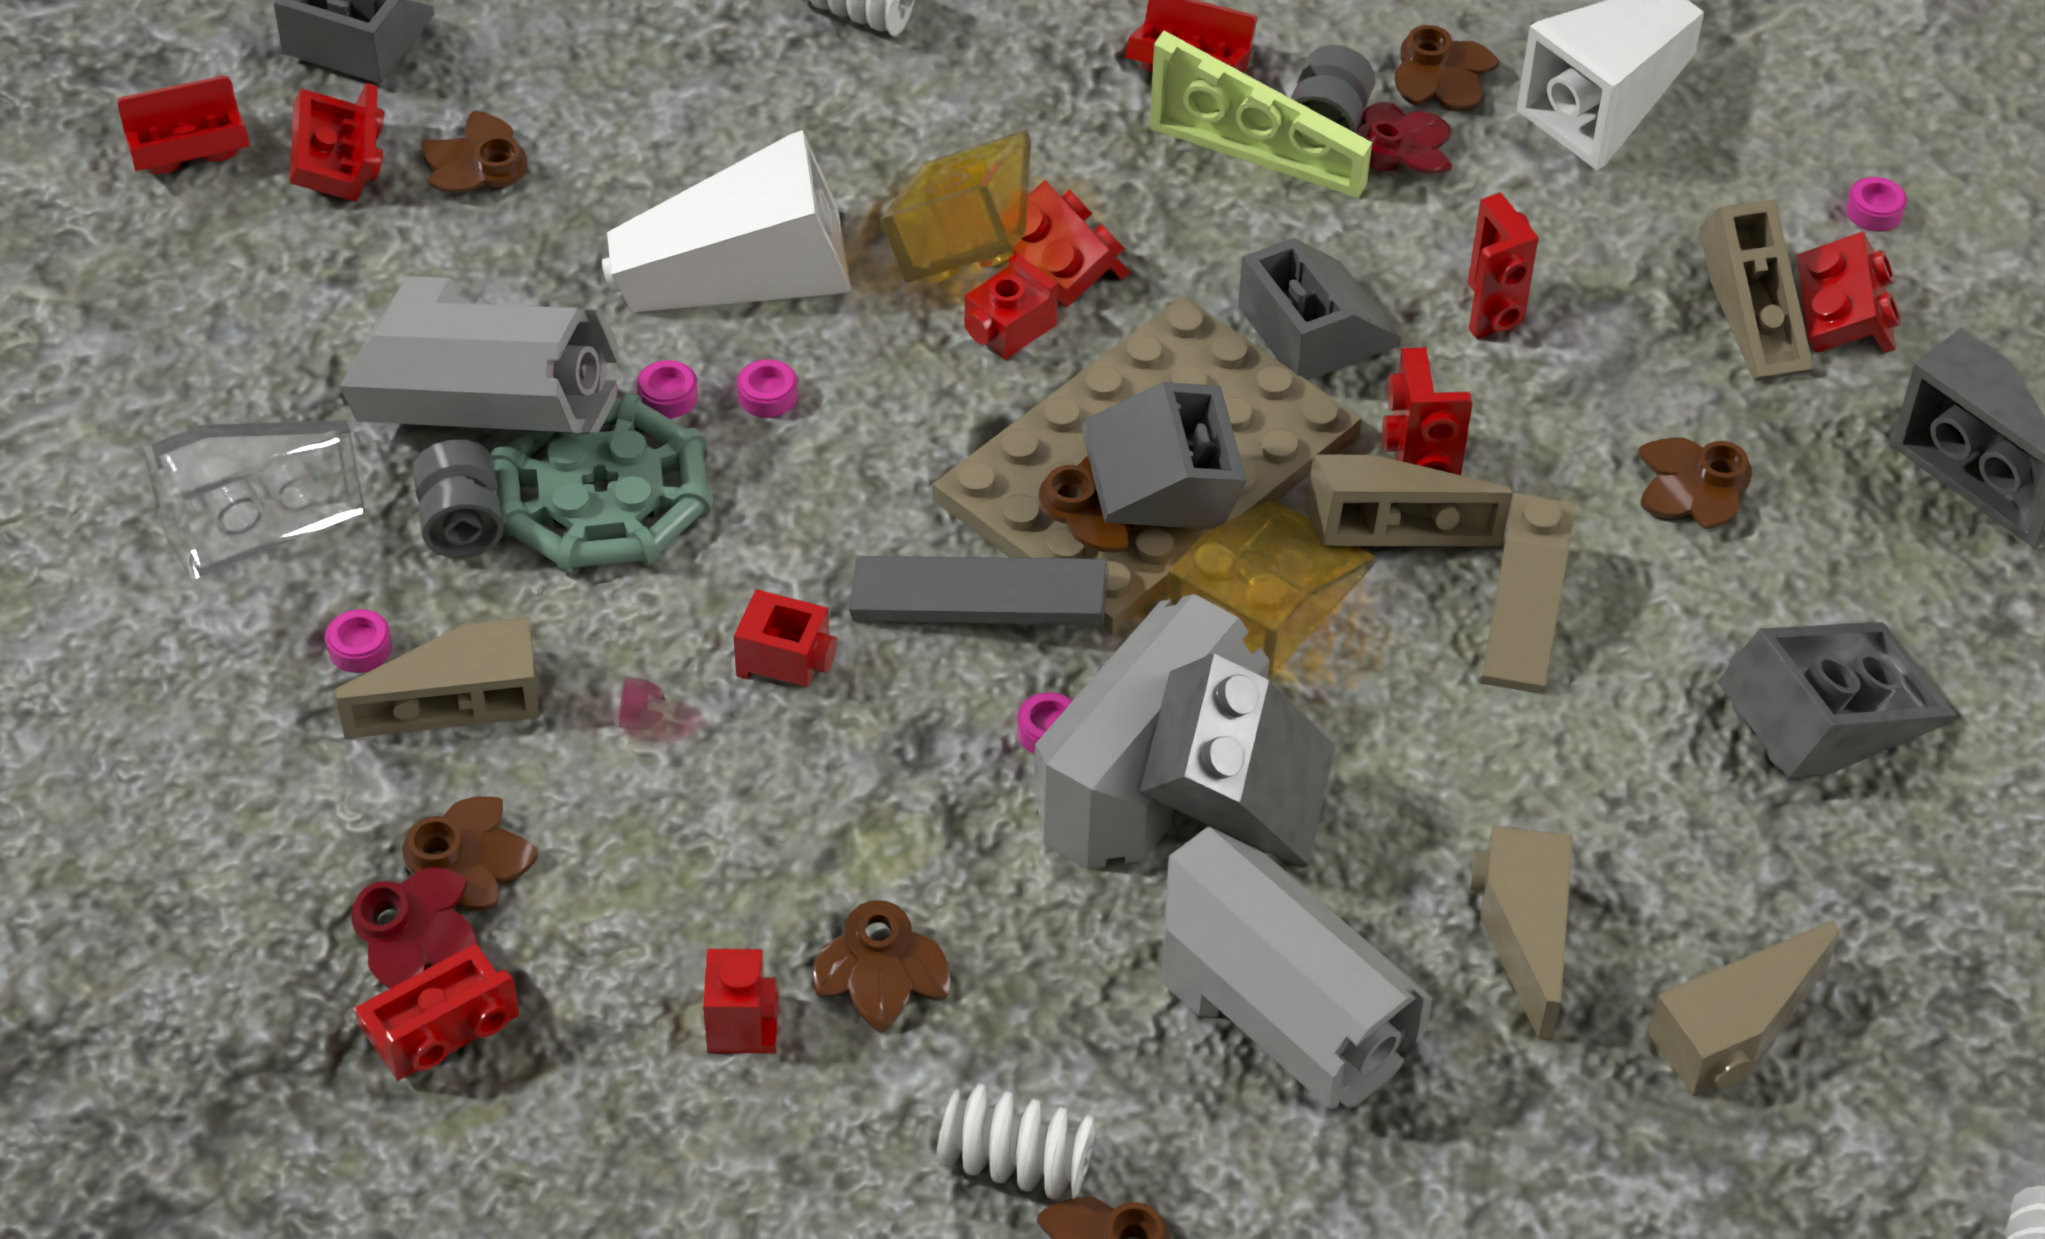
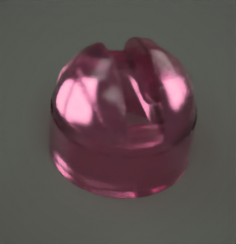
[618,676,666,730]

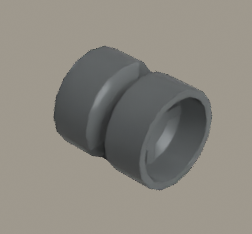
[1291,45,1375,133]
[413,440,504,558]

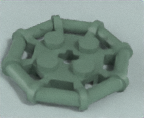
[491,393,714,574]

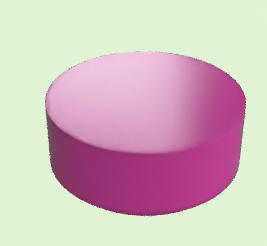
[1846,177,1907,232]
[737,359,798,418]
[637,360,698,419]
[325,609,392,673]
[1017,692,1073,754]

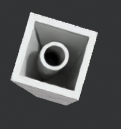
[1516,0,1704,170]
[602,130,851,313]

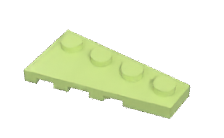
[1149,30,1372,198]

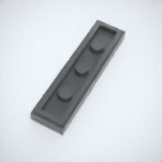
[849,555,1109,625]

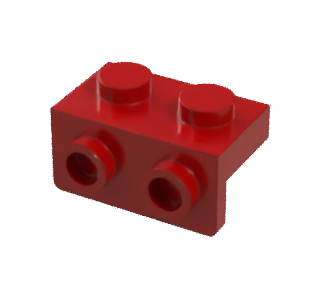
[1125,0,1258,73]
[117,75,250,174]
[289,83,384,202]
[994,180,1131,308]
[1467,192,1539,339]
[1796,231,1901,354]
[1382,347,1473,475]
[354,943,520,1082]

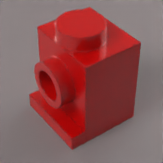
[964,253,1058,360]
[733,589,837,687]
[703,949,779,1054]

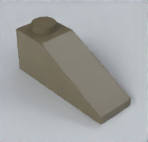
[1699,199,1814,380]
[1304,454,1513,547]
[1481,493,1576,694]
[336,617,540,739]
[1470,825,1573,1041]
[1648,921,1840,1096]

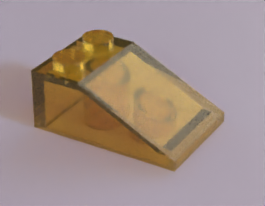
[879,130,1031,284]
[1166,499,1376,680]

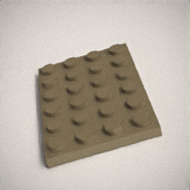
[932,295,1362,634]

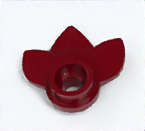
[1356,102,1453,174]
[351,868,479,989]

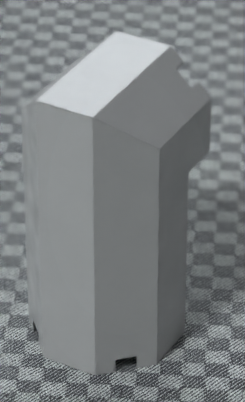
[339,276,618,433]
[1033,594,1270,869]
[1161,826,1433,1108]

